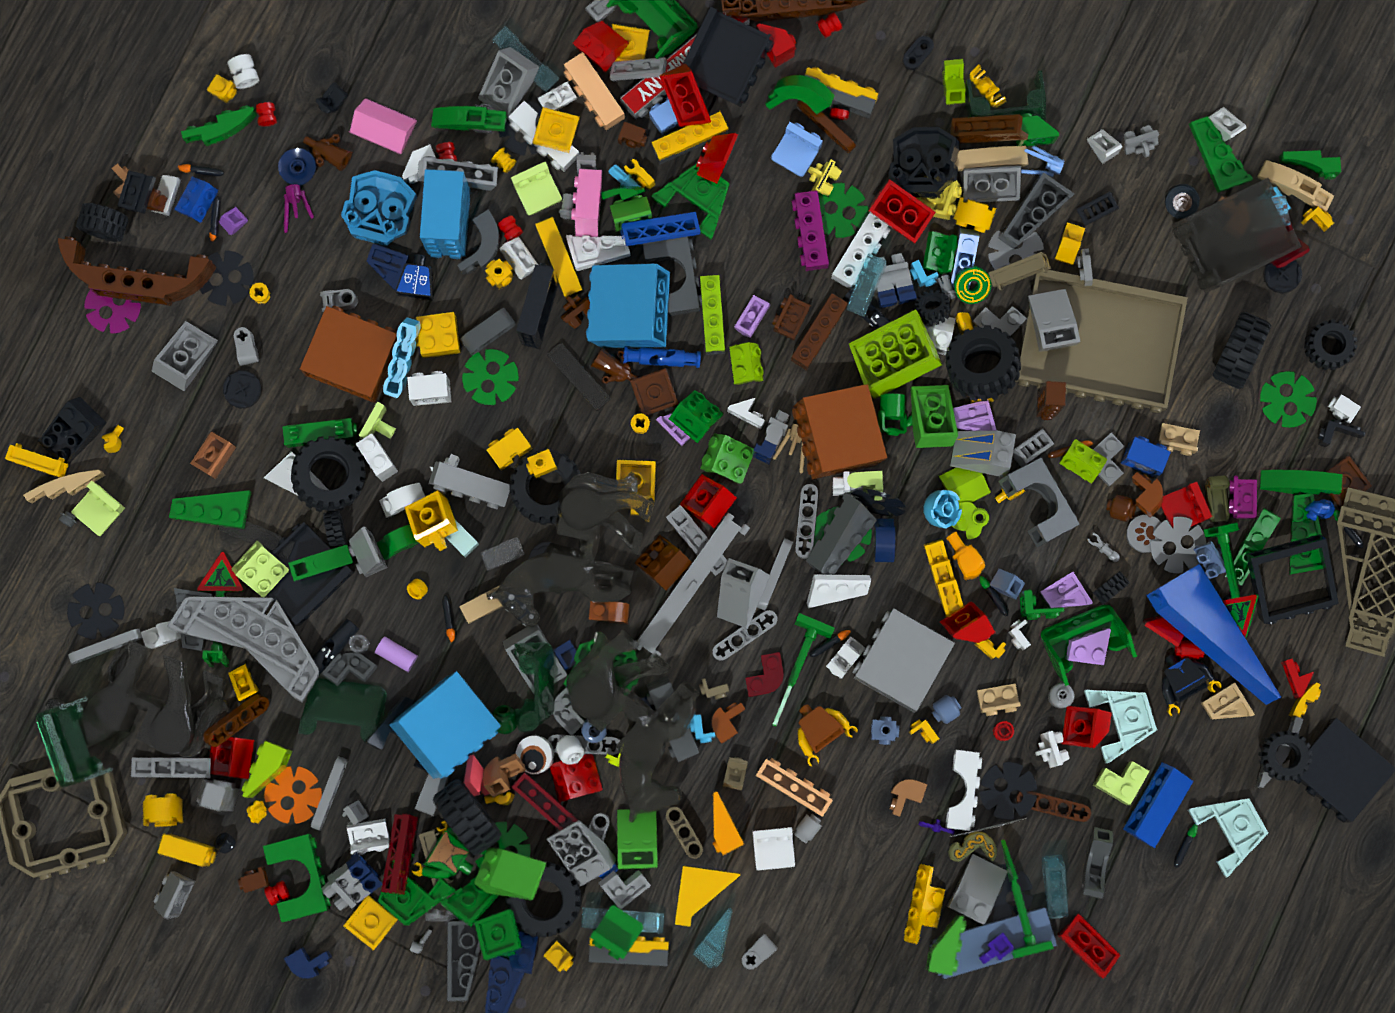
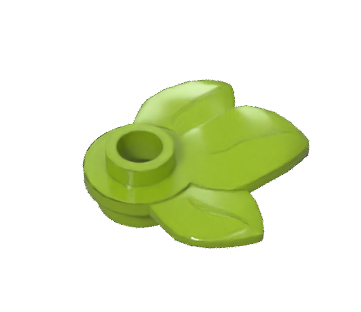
[952,502,989,539]

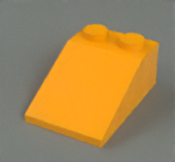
[713,792,744,855]

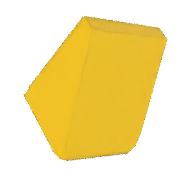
[955,312,974,335]

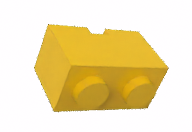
[487,428,532,471]

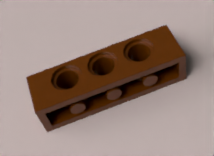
[791,293,848,371]
[1036,381,1066,420]

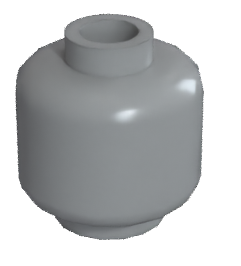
[1048,683,1075,709]

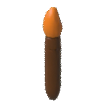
[1048,440,1093,458]

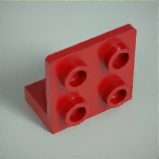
[1161,482,1212,528]
[550,754,602,802]

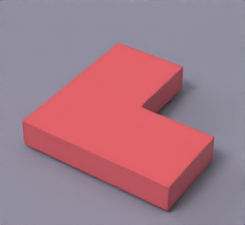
[464,755,490,796]

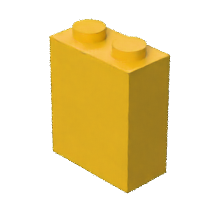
[157,834,217,867]

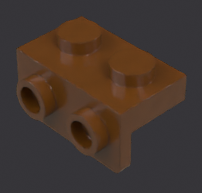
[772,294,811,340]

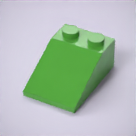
[911,385,958,448]
[474,848,546,900]

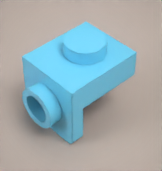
[909,260,939,287]

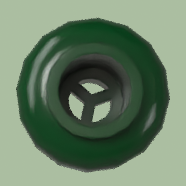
[492,705,518,734]

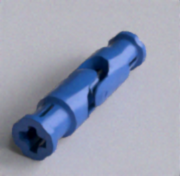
[623,346,701,368]

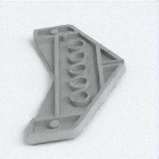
[168,597,319,703]

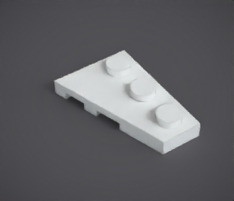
[566,235,631,272]
[264,451,328,496]
[807,575,871,608]

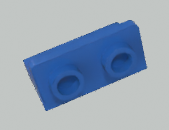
[174,177,218,223]

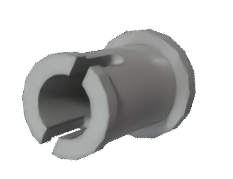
[559,194,573,219]
[937,275,955,300]

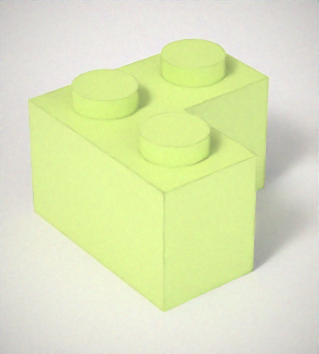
[1093,761,1149,805]

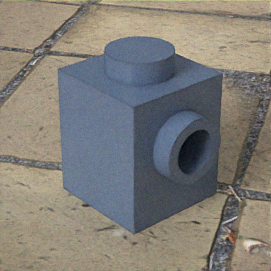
[990,569,1025,600]

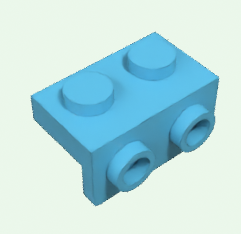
[690,715,715,743]

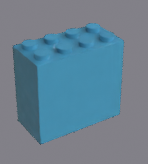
[420,169,470,259]
[586,264,670,348]
[389,672,501,779]

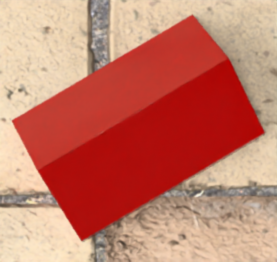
[659,63,711,127]
[868,179,936,244]
[1057,913,1121,978]

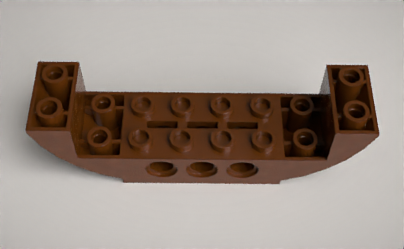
[721,0,868,22]
[58,236,216,306]

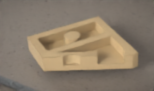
[1201,683,1255,719]

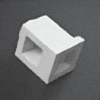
[1328,394,1361,425]

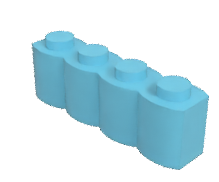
[383,318,421,398]

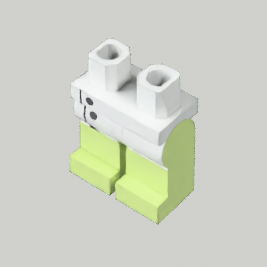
[833,471,883,500]

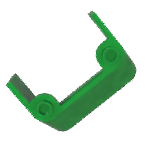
[606,0,698,59]
[1041,605,1137,686]

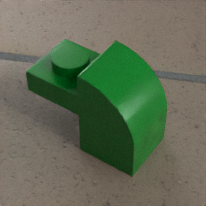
[376,524,419,560]

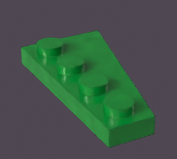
[1189,116,1253,193]

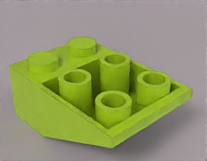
[242,741,293,798]

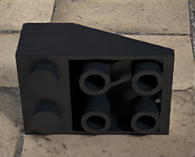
[38,397,107,464]

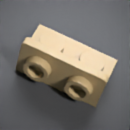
[1158,423,1200,456]
[977,684,1021,716]

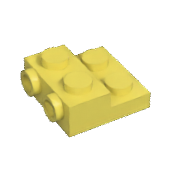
[917,175,962,220]

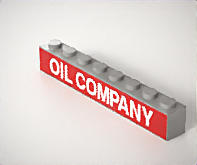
[620,12,749,120]

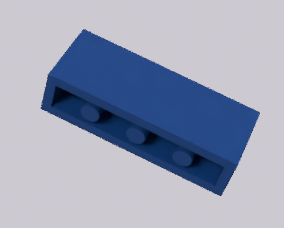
[1123,763,1193,848]

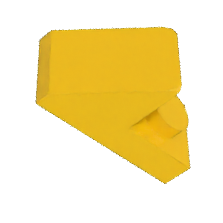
[1055,222,1085,265]
[228,664,259,701]

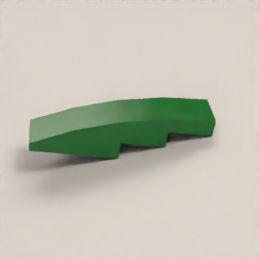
[1259,470,1343,495]

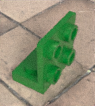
[668,390,724,443]
[1019,590,1065,620]

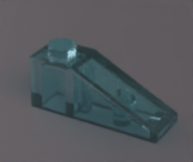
[846,253,887,317]
[1042,854,1068,919]
[693,907,732,969]

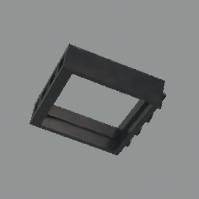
[516,263,558,350]
[1246,534,1339,624]

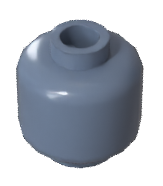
[932,695,961,724]
[582,717,607,743]

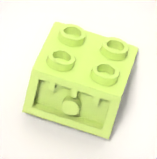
[511,162,562,216]
[71,481,125,536]
[231,540,289,598]

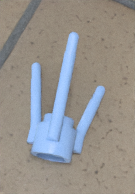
[1021,146,1064,177]

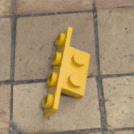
[904,864,945,944]

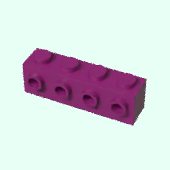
[791,190,829,271]

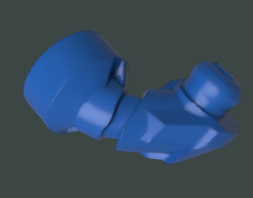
[1305,499,1335,521]

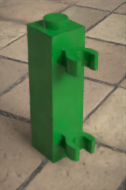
[282,418,358,448]

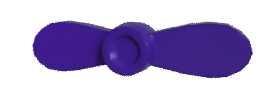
[918,819,955,834]

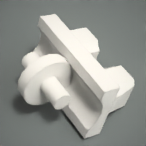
[538,82,577,111]
[1035,731,1069,768]

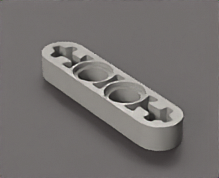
[795,484,818,559]
[757,538,793,611]
[713,610,777,661]
[68,629,142,664]
[548,735,622,755]
[311,756,348,831]

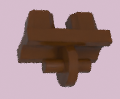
[560,295,590,329]

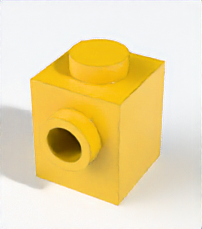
[526,449,557,478]

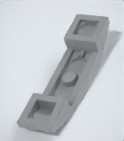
[666,505,728,576]

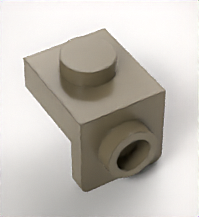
[699,678,729,700]
[723,757,748,790]

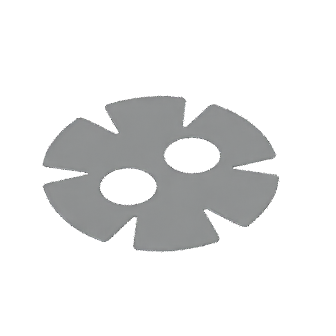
[988,227,1044,270]
[1150,517,1206,573]

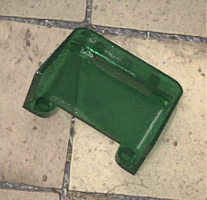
[298,678,387,741]

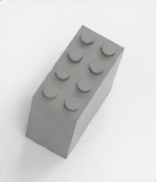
[852,608,955,713]

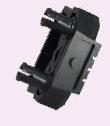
[889,127,960,198]

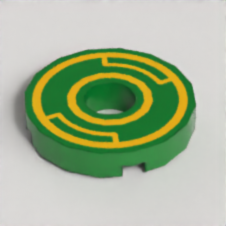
[953,266,992,304]

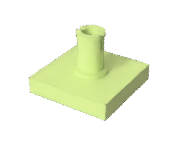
[359,402,396,440]

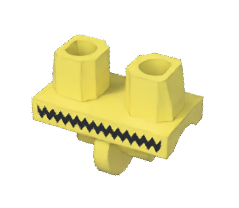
[808,160,842,196]

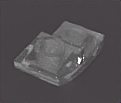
[425,909,458,922]

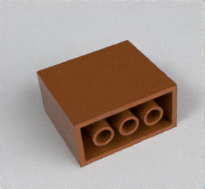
[300,305,397,404]
[792,384,887,480]

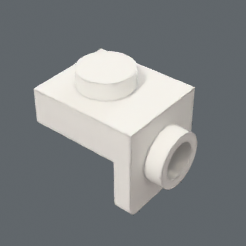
[1009,619,1031,651]

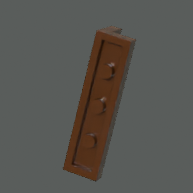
[950,114,1028,143]

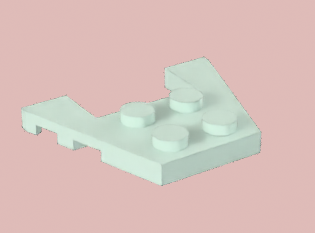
[1084,690,1157,764]
[1188,798,1268,877]

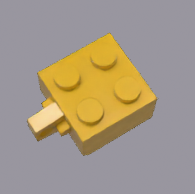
[415,312,461,358]
[616,460,656,516]
[404,490,458,551]

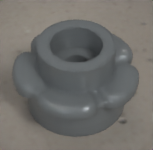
[58,511,77,528]

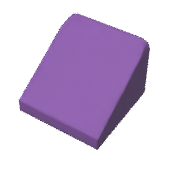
[219,207,248,235]

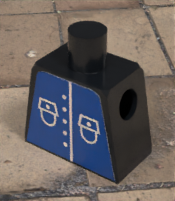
[395,254,434,301]

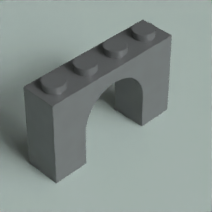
[643,236,702,316]
[999,458,1079,548]

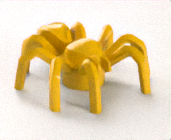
[970,64,1007,108]

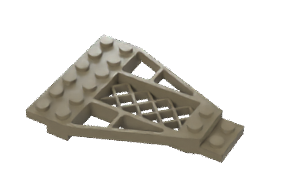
[1337,487,1395,657]

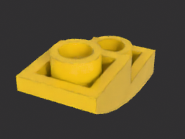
[1289,683,1321,718]

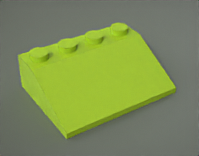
[849,310,942,399]

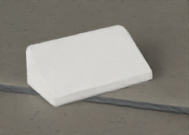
[153,175,181,216]
[500,236,538,280]

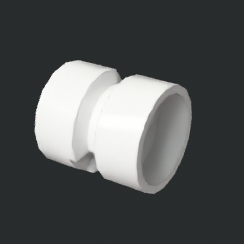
[228,54,259,89]

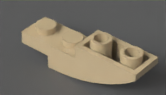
[1257,160,1334,212]

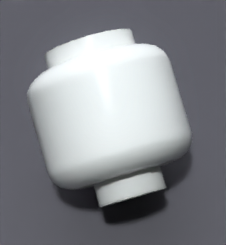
[556,735,584,764]

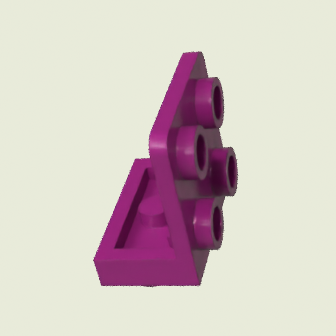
[1229,476,1257,519]

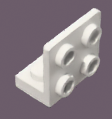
[753,828,795,870]

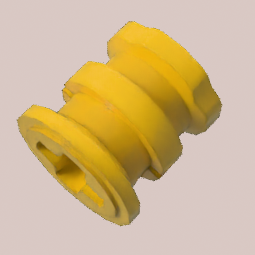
[491,148,516,173]
[249,283,270,304]
[631,414,650,434]

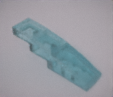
[581,907,664,933]

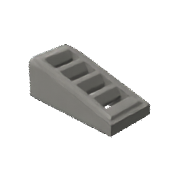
[1012,429,1054,467]

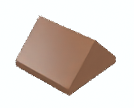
[190,432,236,479]

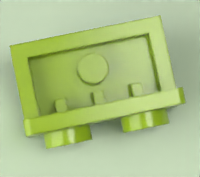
[729,342,764,385]
[1059,439,1107,484]

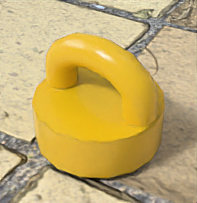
[407,579,428,600]

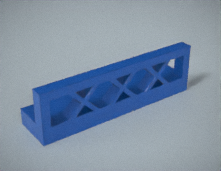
[621,212,701,246]

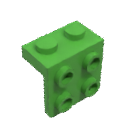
[700,434,754,484]

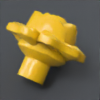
[247,800,267,823]

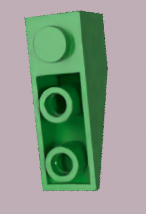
[288,544,353,581]

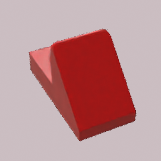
[1281,659,1314,699]

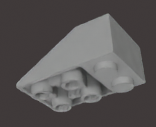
[1028,289,1080,352]
[717,558,770,629]
[547,820,617,886]

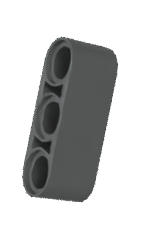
[460,308,516,355]

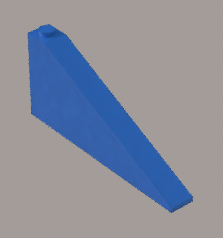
[1147,564,1281,705]

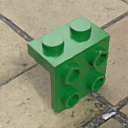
[590,906,644,960]

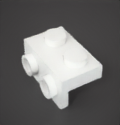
[347,818,390,855]

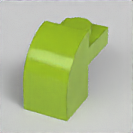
[943,59,965,104]

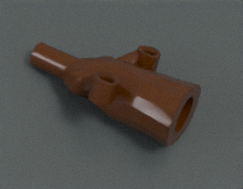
[303,134,352,171]
[591,347,639,384]

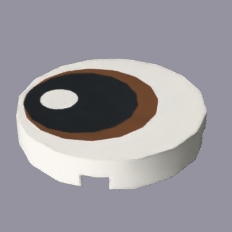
[516,735,554,774]

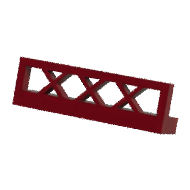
[381,814,418,895]

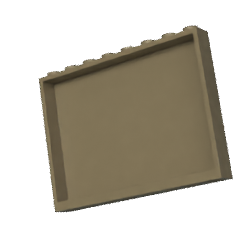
[1015,270,1188,413]

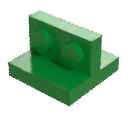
[474,910,522,960]

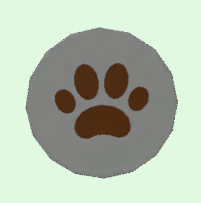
[1126,515,1162,553]

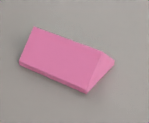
[350,98,417,155]

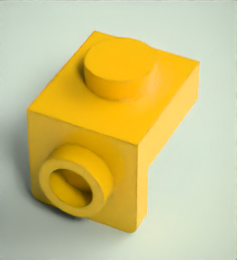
[1301,206,1334,232]

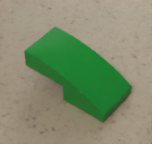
[601,186,645,200]

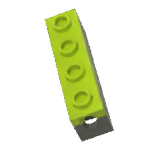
[700,275,725,355]

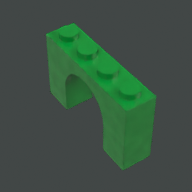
[263,834,331,923]

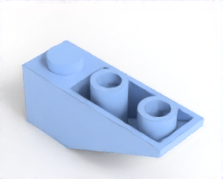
[649,97,678,135]
[951,228,979,289]

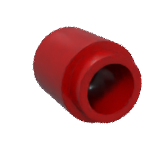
[1175,640,1204,660]

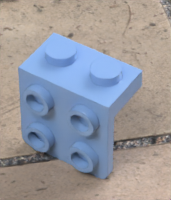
[771,122,822,177]

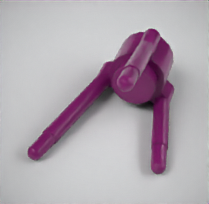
[284,184,314,233]

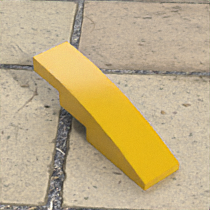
[535,217,582,297]
[924,539,963,617]

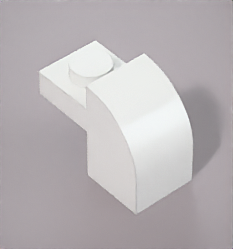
[379,483,425,518]
[826,636,866,679]

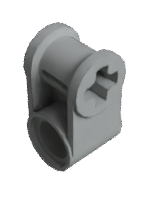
[320,289,358,312]
[234,327,259,366]
[588,813,610,842]
[742,934,778,969]

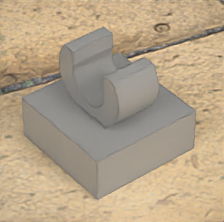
[577,152,596,173]
[342,800,369,825]

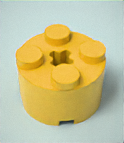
[953,197,996,233]
[143,794,183,827]

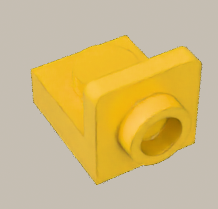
[207,74,237,103]
[974,639,1006,660]
[909,719,939,744]
[544,941,574,972]

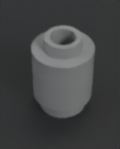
[794,814,822,843]

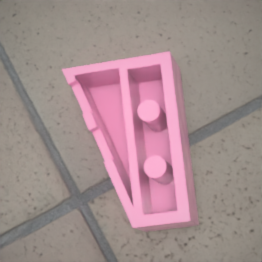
[571,169,602,237]

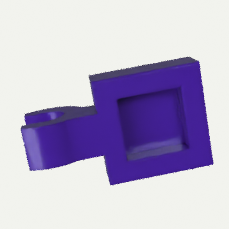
[979,933,1015,964]

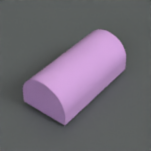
[734,295,770,338]
[375,636,418,673]

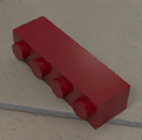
[512,773,578,831]

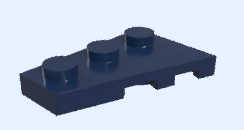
[485,956,525,1013]

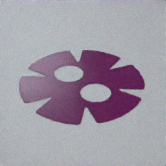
[84,280,141,334]

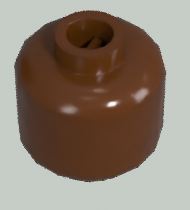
[1106,495,1136,522]

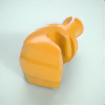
[946,532,985,580]

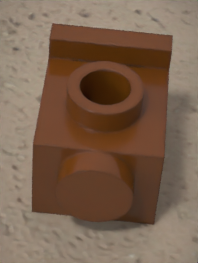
[618,122,648,148]
[146,189,168,212]
[238,867,270,893]

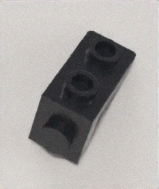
[1317,419,1366,447]

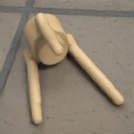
[773,424,805,473]

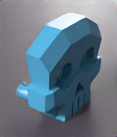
[341,170,417,246]

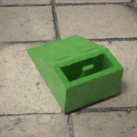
[617,809,658,869]
[926,915,966,976]

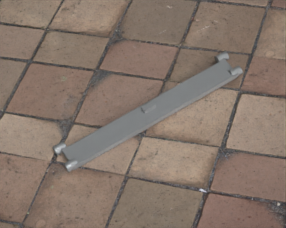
[634,512,750,662]

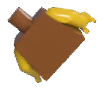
[798,704,858,766]

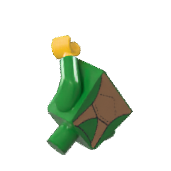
[412,821,474,879]

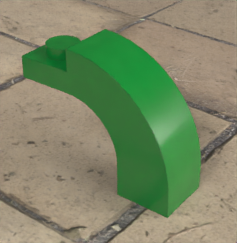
[765,75,835,115]

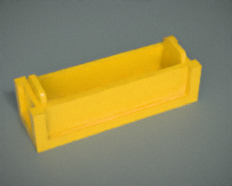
[5,443,69,478]

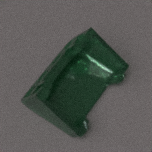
[514,642,554,732]

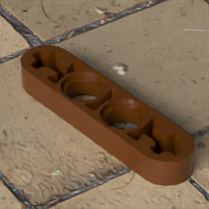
[797,100,856,153]
[203,694,269,747]
[1016,791,1091,822]

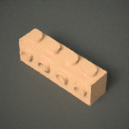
[563,52,625,130]
[756,758,833,817]

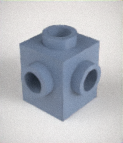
[871,717,899,745]

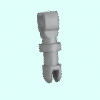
[1087,532,1120,562]

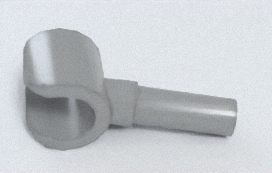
[410,929,432,954]

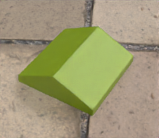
[939,468,991,503]

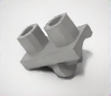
[1124,125,1159,157]

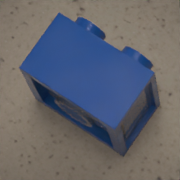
[1121,436,1171,478]

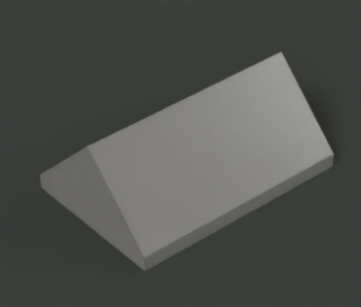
[961,166,1021,202]

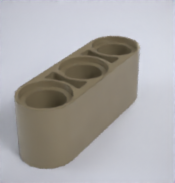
[666,807,703,858]

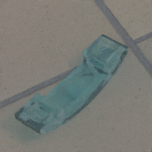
[492,26,559,92]

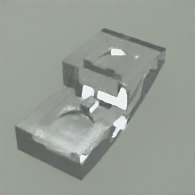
[480,537,525,571]

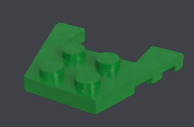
[651,163,730,240]
[378,852,455,926]

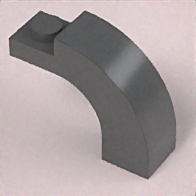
[457,210,500,275]
[1082,827,1113,899]

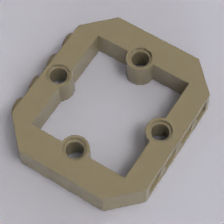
[0,758,128,880]

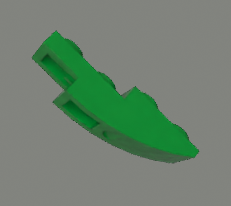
[181,106,257,146]
[431,106,507,132]
[1225,508,1281,586]

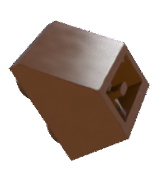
[635,535,692,591]

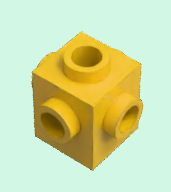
[485,258,513,289]

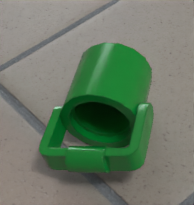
[878,394,907,436]

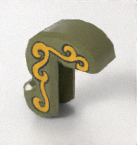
[1205,475,1230,522]
[948,831,997,862]

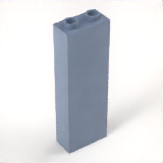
[929,907,1057,979]

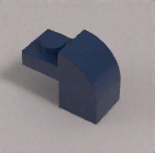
[874,519,895,562]
[284,948,332,978]

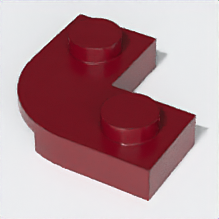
[745,652,784,697]

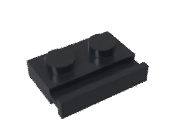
[117,170,156,214]

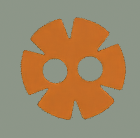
[264,766,322,824]

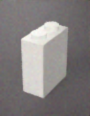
[356,433,398,482]

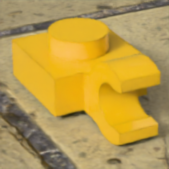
[624,159,655,190]

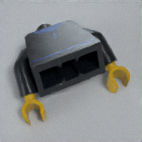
[1162,655,1221,716]

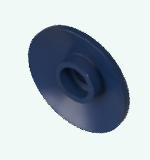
[278,148,316,185]

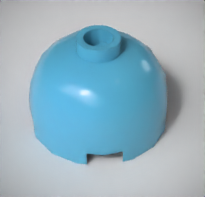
[923,490,962,528]

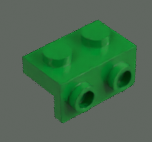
[923,231,958,274]

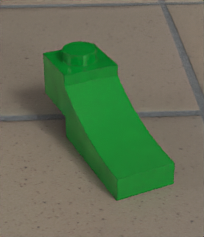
[1279,150,1341,180]

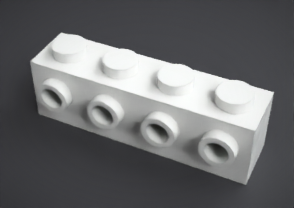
[831,213,891,289]

